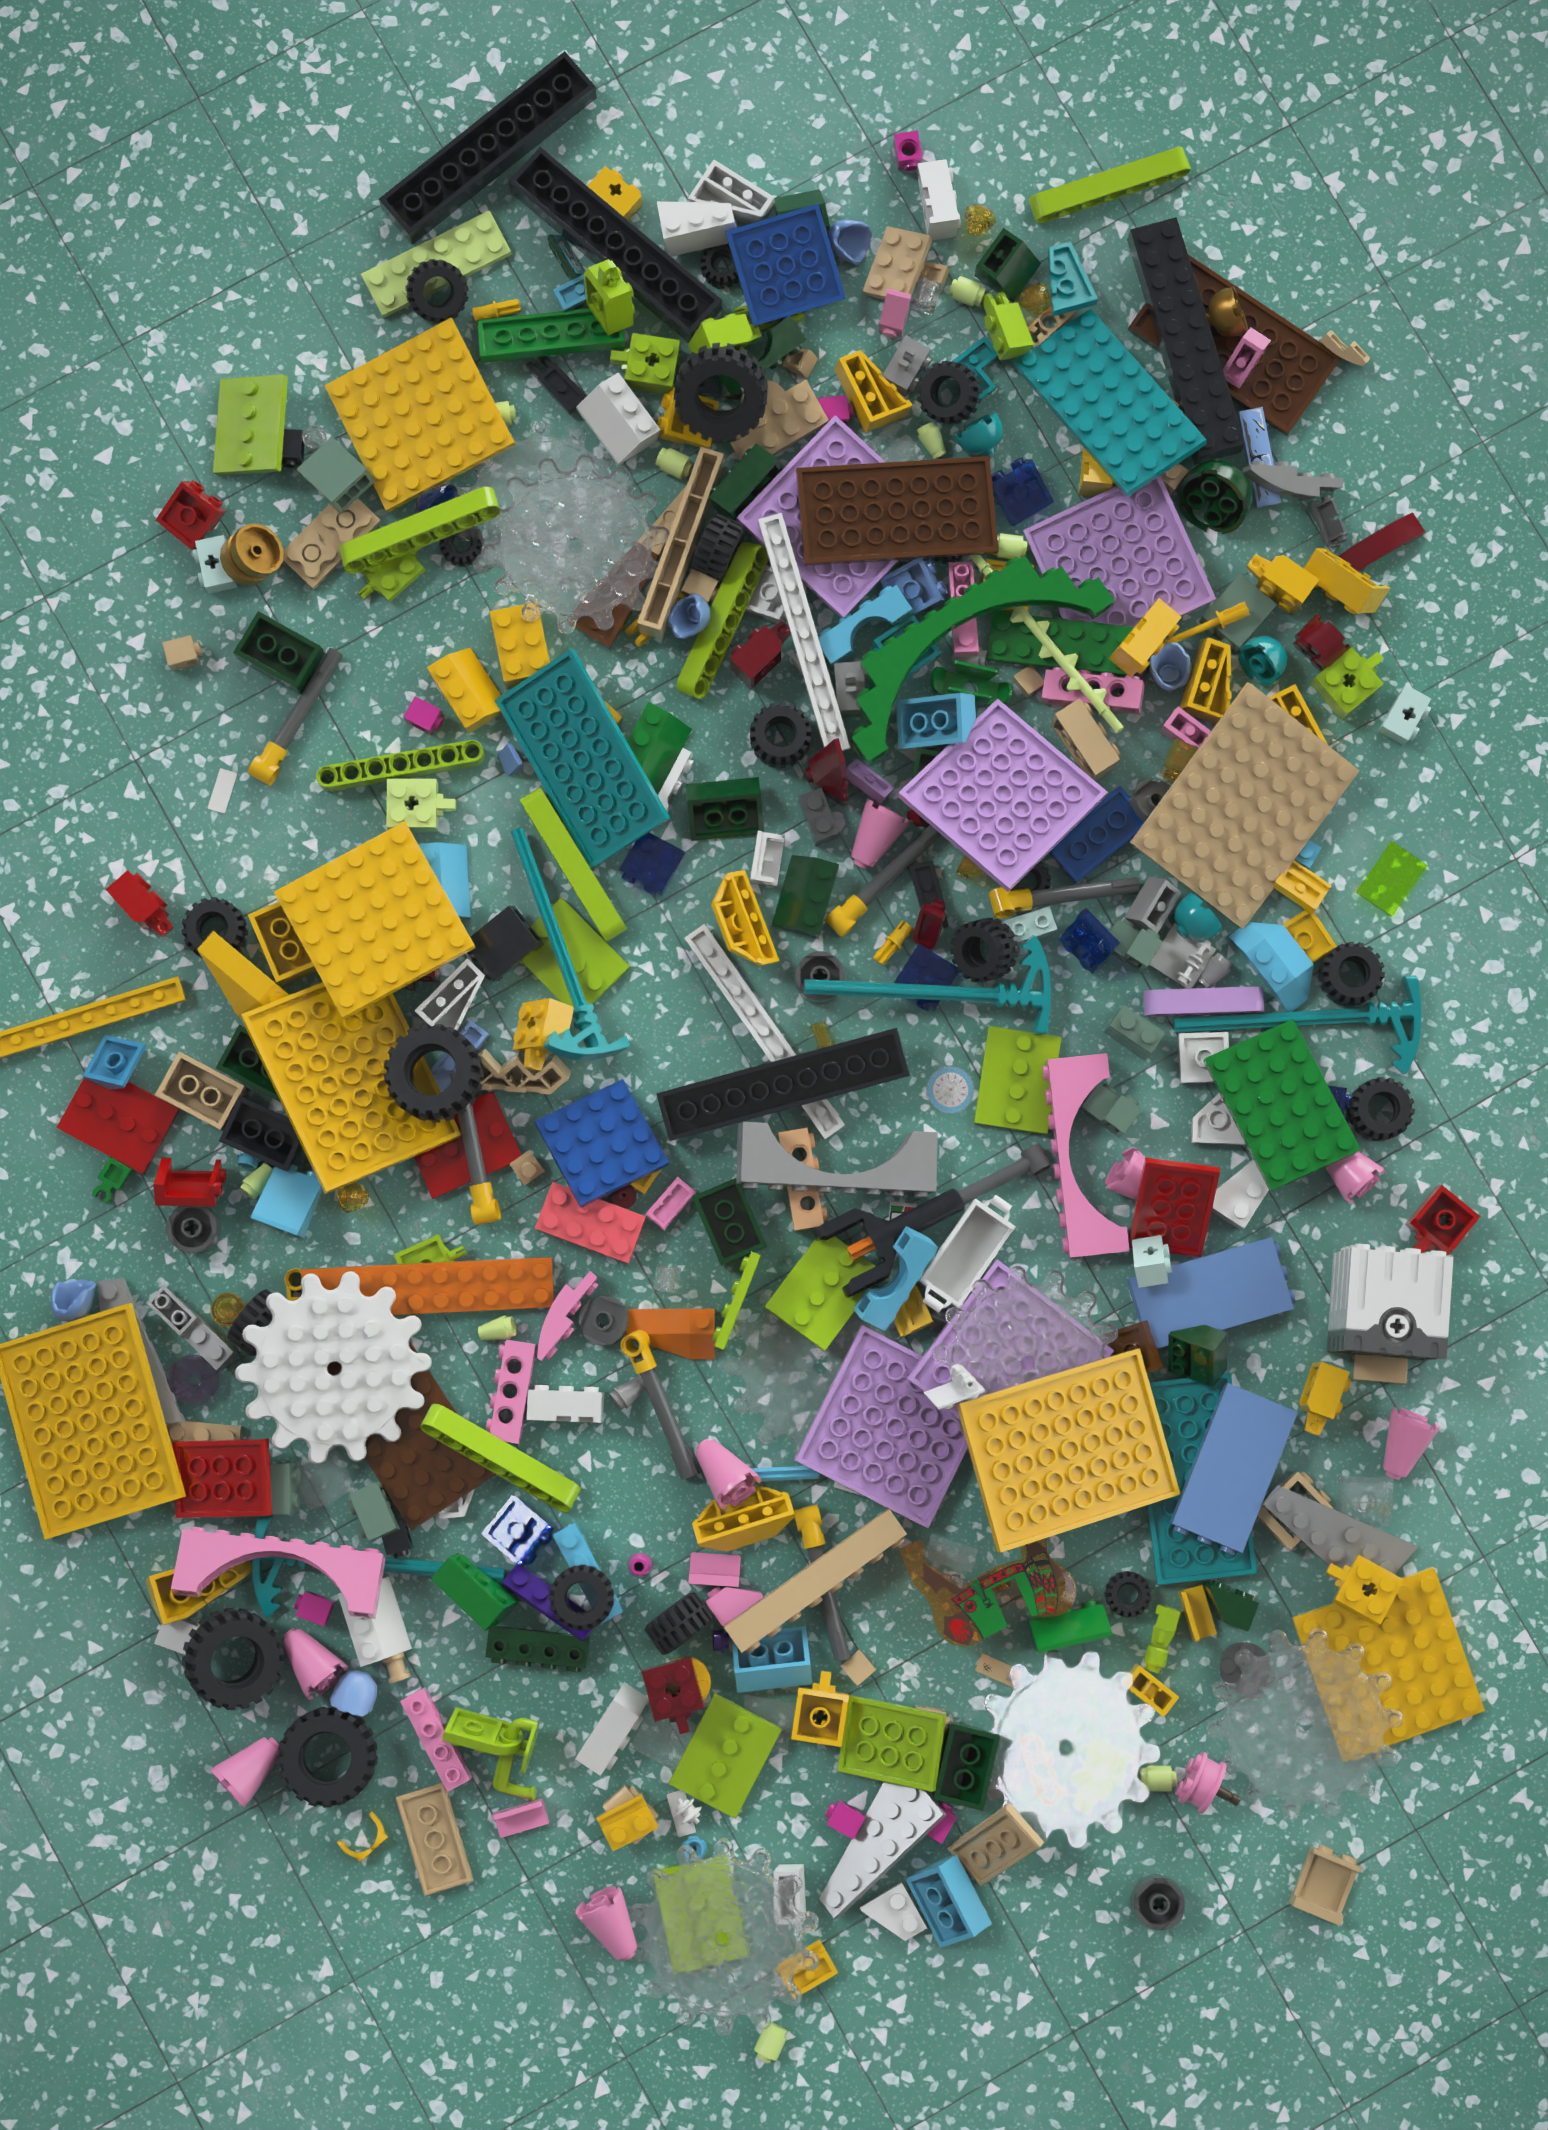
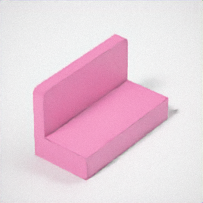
[688,1552,741,1587]
[492,1798,549,1838]

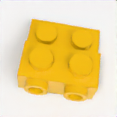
[657,388,719,449]

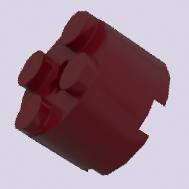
[1293,614,1351,670]

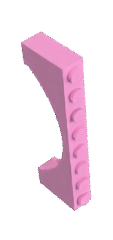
[1042,1053,1130,1258]
[171,1527,386,1619]

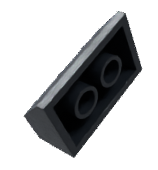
[219,1096,303,1171]

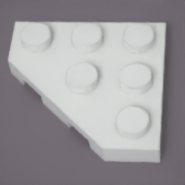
[1191,1093,1246,1145]

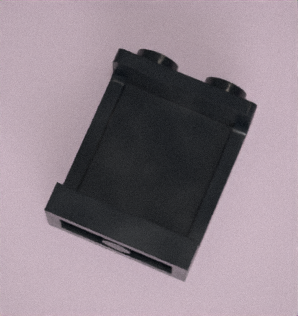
[467,906,545,981]

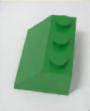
[627,702,692,794]
[1027,1600,1113,1653]

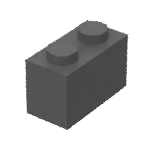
[798,788,839,847]

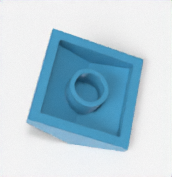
[83,1035,147,1090]

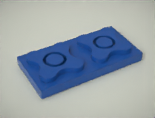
[1049,786,1144,884]

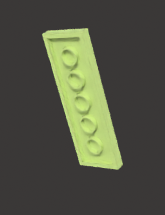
[361,210,512,318]

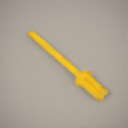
[1162,601,1250,644]

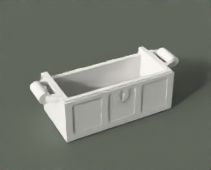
[917,1195,1016,1313]

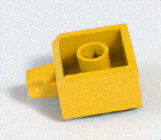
[1246,554,1319,615]
[512,998,574,1072]
[1299,1362,1351,1436]
[1325,1555,1404,1627]
[791,1670,849,1747]

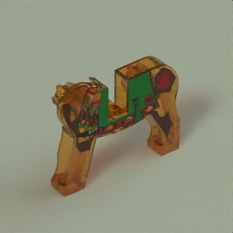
[898,1538,1077,1647]

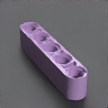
[1143,987,1264,1017]

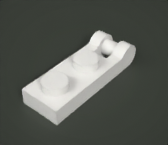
[658,748,694,813]

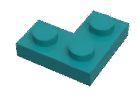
[951,336,999,401]

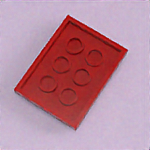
[56,1078,181,1175]
[414,1091,522,1199]
[1128,1157,1220,1257]
[172,1438,272,1518]

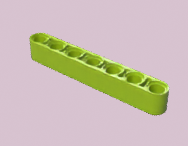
[1028,147,1191,224]
[339,487,500,574]
[676,541,769,699]
[316,740,485,792]
[519,788,627,942]
[420,1404,581,1513]

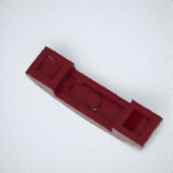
[1338,512,1426,573]

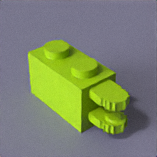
[982,292,1034,360]

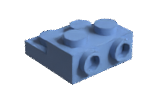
[880,558,948,616]

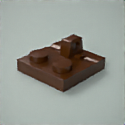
[1103,1320,1163,1373]

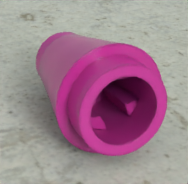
[627,1553,652,1578]

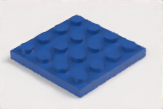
[725,203,846,327]
[535,1079,669,1208]

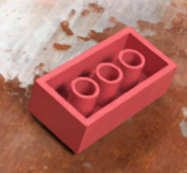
[535,1182,647,1264]

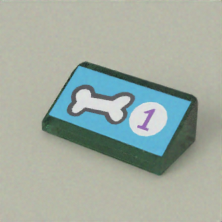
[547,234,585,281]

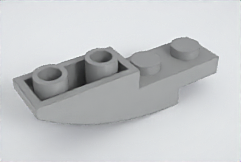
[1243,461,1343,500]
[147,1285,237,1372]

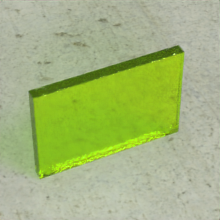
[1356,841,1427,917]

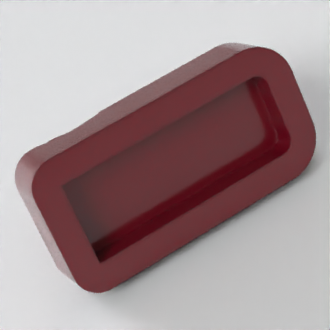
[912,899,946,949]

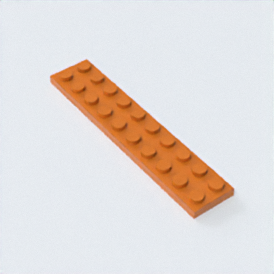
[301,1257,554,1315]

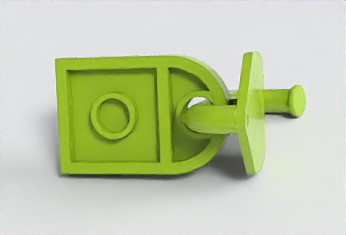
[442,1707,539,1801]

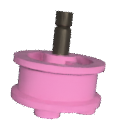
[1175,1751,1241,1814]

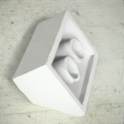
[576,373,661,465]
[338,1576,412,1667]

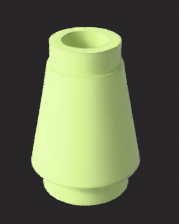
[917,421,947,459]
[239,1163,273,1200]
[478,1315,517,1341]

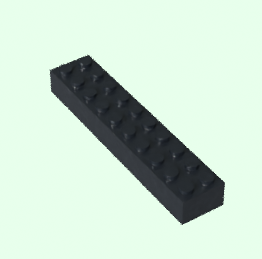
[379,51,597,245]
[508,147,722,343]
[1127,217,1245,465]
[656,1028,910,1141]

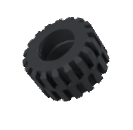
[405,259,469,323]
[916,361,982,424]
[692,513,745,581]
[750,702,811,768]
[181,897,248,958]
[950,918,1019,983]
[1318,942,1385,1007]
[1347,1077,1415,1141]
[227,1289,272,1357]
[549,1564,614,1631]
[644,1592,713,1655]

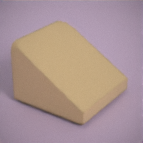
[781,348,817,378]
[1012,666,1044,698]
[840,1649,876,1686]

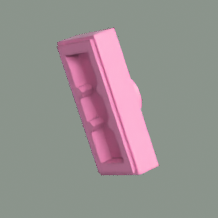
[645,1177,697,1230]

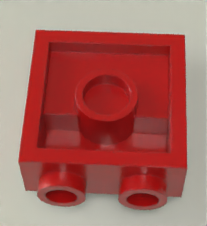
[155,480,226,550]

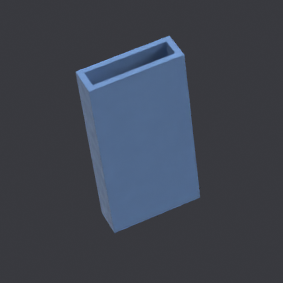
[1126,1237,1296,1349]
[1169,1383,1298,1555]

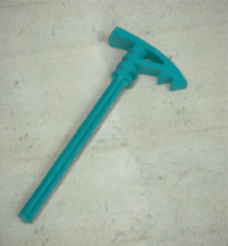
[511,827,630,1060]
[803,935,1051,1034]
[1173,975,1421,1075]
[252,1515,505,1617]

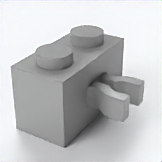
[882,335,932,397]
[833,661,869,716]
[1124,877,1182,934]

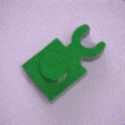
[92,1157,133,1204]

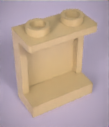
[1289,1844,1362,1926]

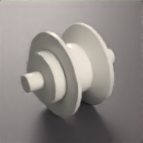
[674,1798,702,1824]

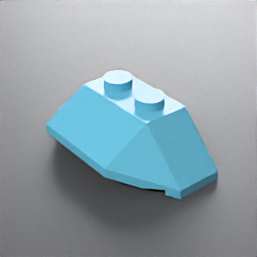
[1228,922,1314,1012]

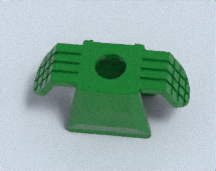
[930,660,1012,707]

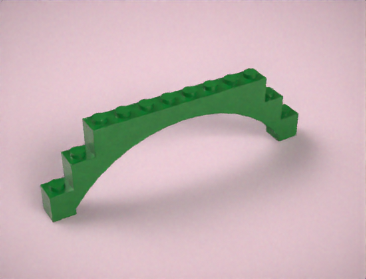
[852,555,1115,766]

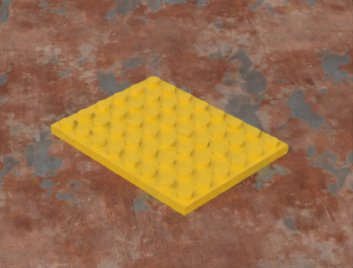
[241,982,461,1194]
[0,1303,186,1540]
[956,1348,1180,1553]

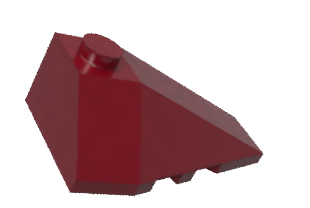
[805,738,849,806]

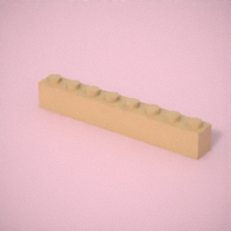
[637,447,725,640]
[724,1508,907,1653]

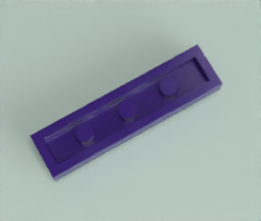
[502,1563,595,1642]

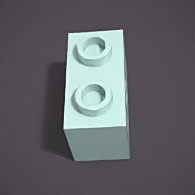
[193,535,237,594]
[1378,685,1431,746]
[1002,906,1057,945]
[1132,1235,1172,1288]

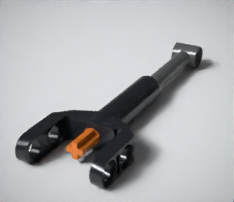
[812,1143,1052,1298]

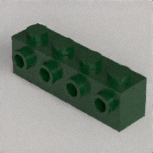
[485,1626,591,1672]

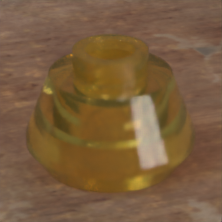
[965,204,996,236]
[1019,282,1050,314]
[956,856,984,880]
[338,1182,369,1213]
[210,1292,244,1326]

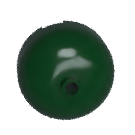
[1178,460,1253,534]

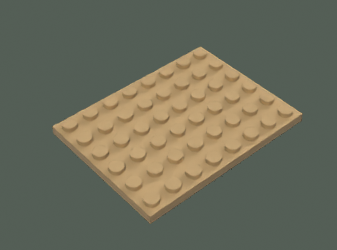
[1130,682,1360,929]

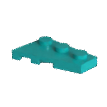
[1048,241,1098,317]

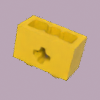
[588,166,642,221]
[1121,1663,1179,1717]

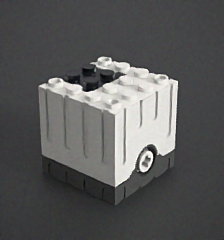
[1327,1244,1453,1361]

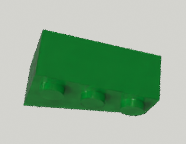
[431,1553,521,1631]

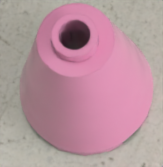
[851,798,911,869]
[1105,1147,1145,1200]
[1325,1152,1385,1204]
[1383,1407,1440,1480]
[696,1439,761,1510]
[281,1628,348,1700]
[210,1737,280,1808]
[575,1886,637,1961]

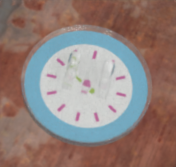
[926,1065,975,1114]

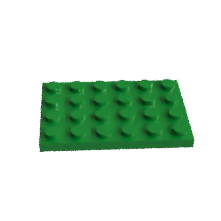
[1203,1019,1361,1192]

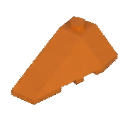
[624,1309,715,1359]

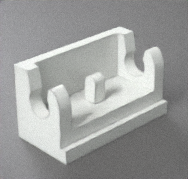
[750,831,784,887]

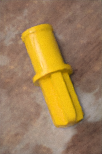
[472,299,521,323]
[873,920,914,965]

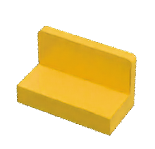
[1177,1585,1217,1642]

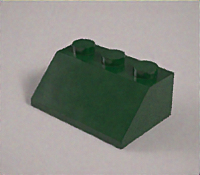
[709,443,782,521]
[686,777,764,841]
[771,855,839,939]
[216,1025,281,1102]
[932,1721,1001,1811]

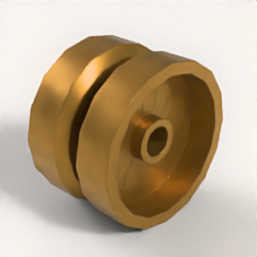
[220,523,284,586]

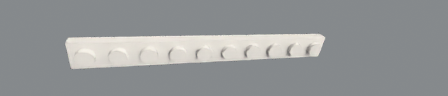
[758,513,850,751]
[685,924,845,1139]

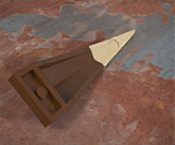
[567,485,687,649]

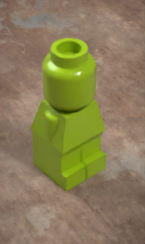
[1144,1604,1183,1673]

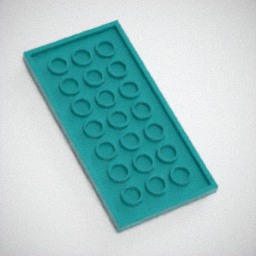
[1012,308,1207,498]
[495,649,670,869]
[1146,1373,1257,1585]

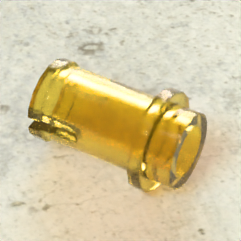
[810,1021,835,1049]

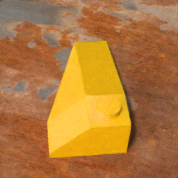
[197,931,289,1019]
[145,1561,252,1625]

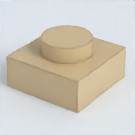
[510,1150,545,1186]

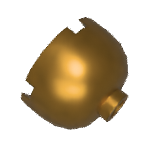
[1206,286,1248,337]

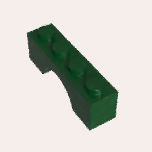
[710,315,806,398]

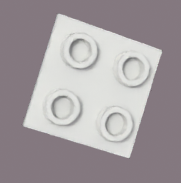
[1149,923,1216,989]
[924,1364,986,1410]

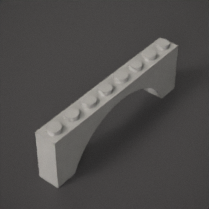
[736,1122,938,1198]

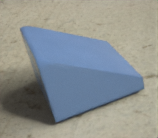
[497,743,524,776]

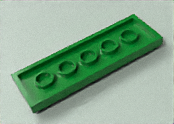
[477,308,626,363]
[986,611,1134,676]

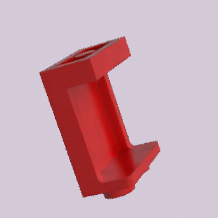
[153,1158,226,1207]

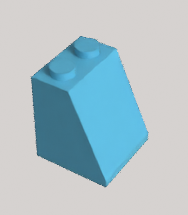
[250,1164,323,1238]

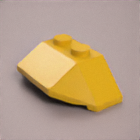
[711,870,779,966]
[692,1485,795,1552]

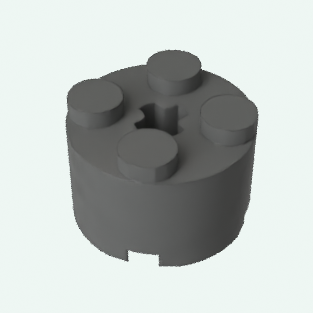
[795,951,845,1004]
[166,1206,221,1254]
[1130,1874,1185,1930]

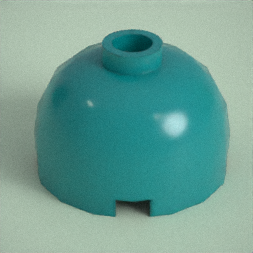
[953,412,1003,456]
[1238,636,1287,685]
[1174,892,1222,942]

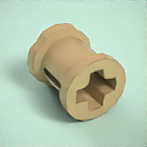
[382,1652,411,1684]

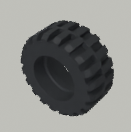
[674,343,768,443]
[384,1023,484,1122]
[182,1608,284,1710]
[277,1707,378,1808]

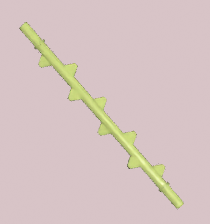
[968,555,1124,733]

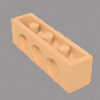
[778,1128,828,1232]

